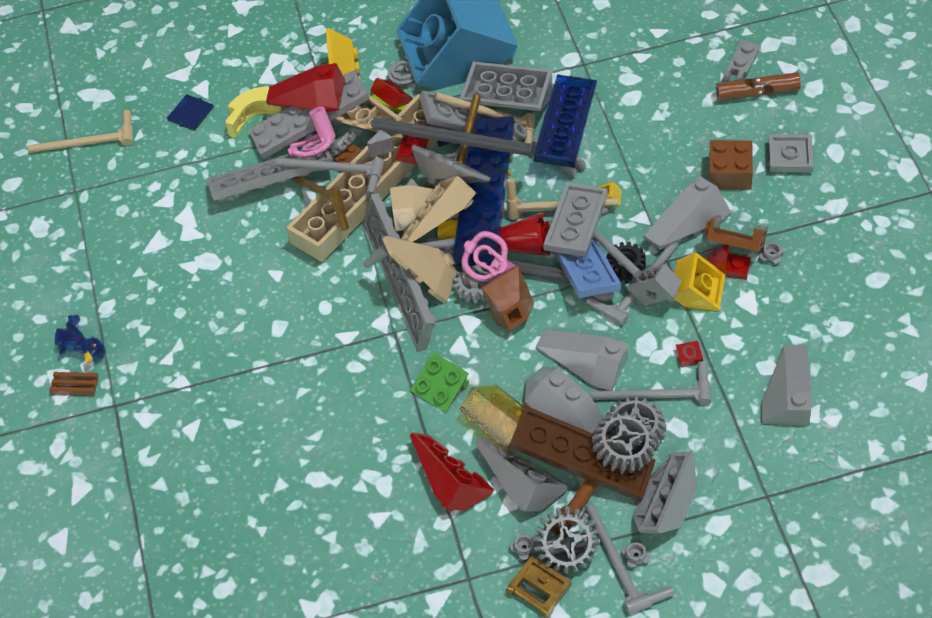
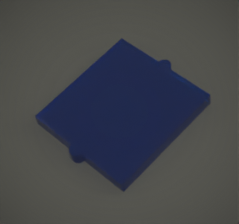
[167,94,214,131]

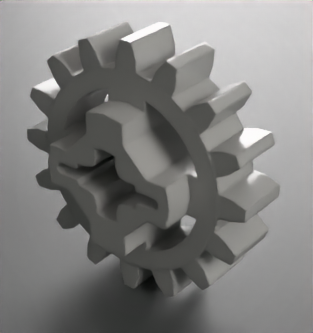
[453,262,499,303]

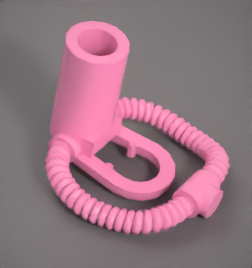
[287,107,336,158]
[461,231,516,282]

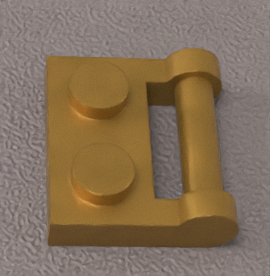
[506,556,572,618]

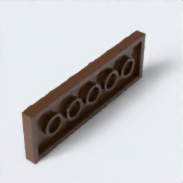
[509,405,656,502]

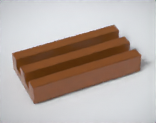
[49,372,99,396]

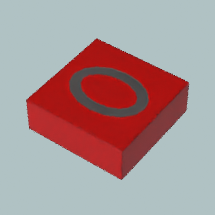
[676,340,703,367]

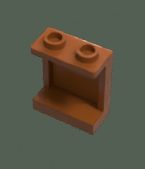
[704,215,769,252]

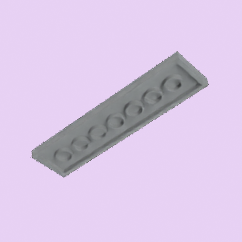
[363,193,436,352]

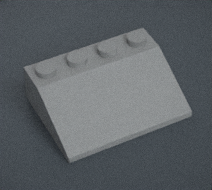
[460,62,552,111]

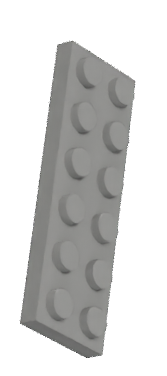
[249,70,370,159]
[206,149,333,201]

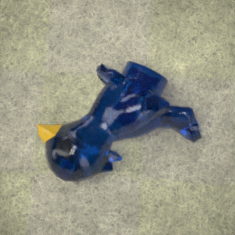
[54,315,105,364]

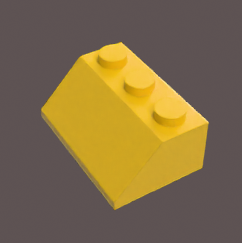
[326,28,361,80]

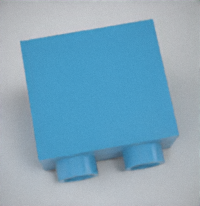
[396,0,518,90]

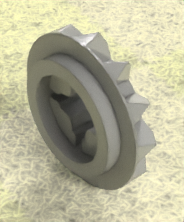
[388,60,415,87]
[329,131,356,157]

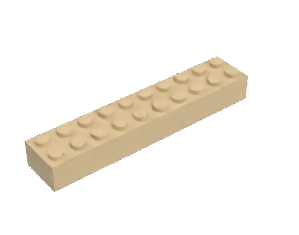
[286,94,450,262]

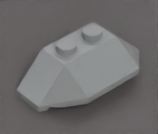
[525,367,605,433]
[633,452,697,533]

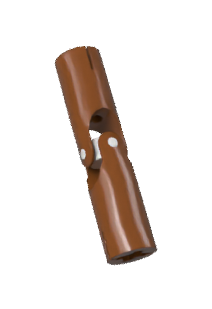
[716,72,801,101]

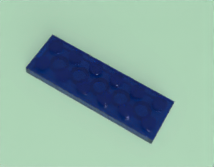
[533,74,597,168]

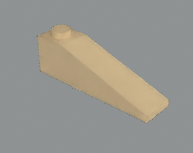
[335,94,403,134]
[401,175,476,242]
[390,185,479,231]
[382,236,457,303]

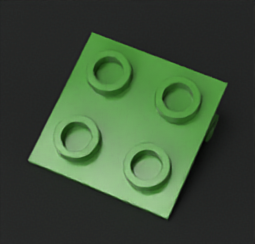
[410,352,469,413]

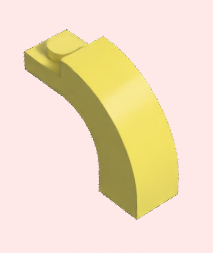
[225,86,288,138]

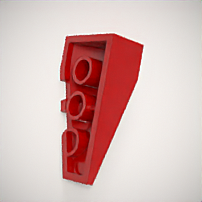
[266,63,345,112]
[410,432,494,511]

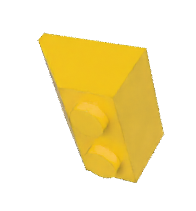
[673,252,725,311]

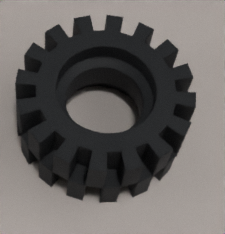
[606,242,646,284]

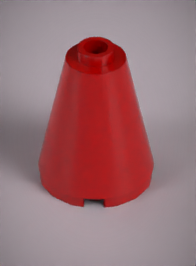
[490,213,551,256]

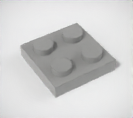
[769,134,813,172]

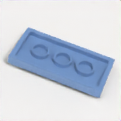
[554,238,621,298]

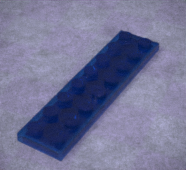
[453,116,515,267]

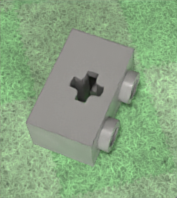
[627,264,682,306]

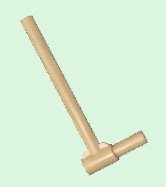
[434,92,535,143]
[28,110,133,153]
[506,178,618,220]

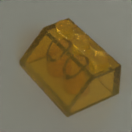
[459,385,524,450]

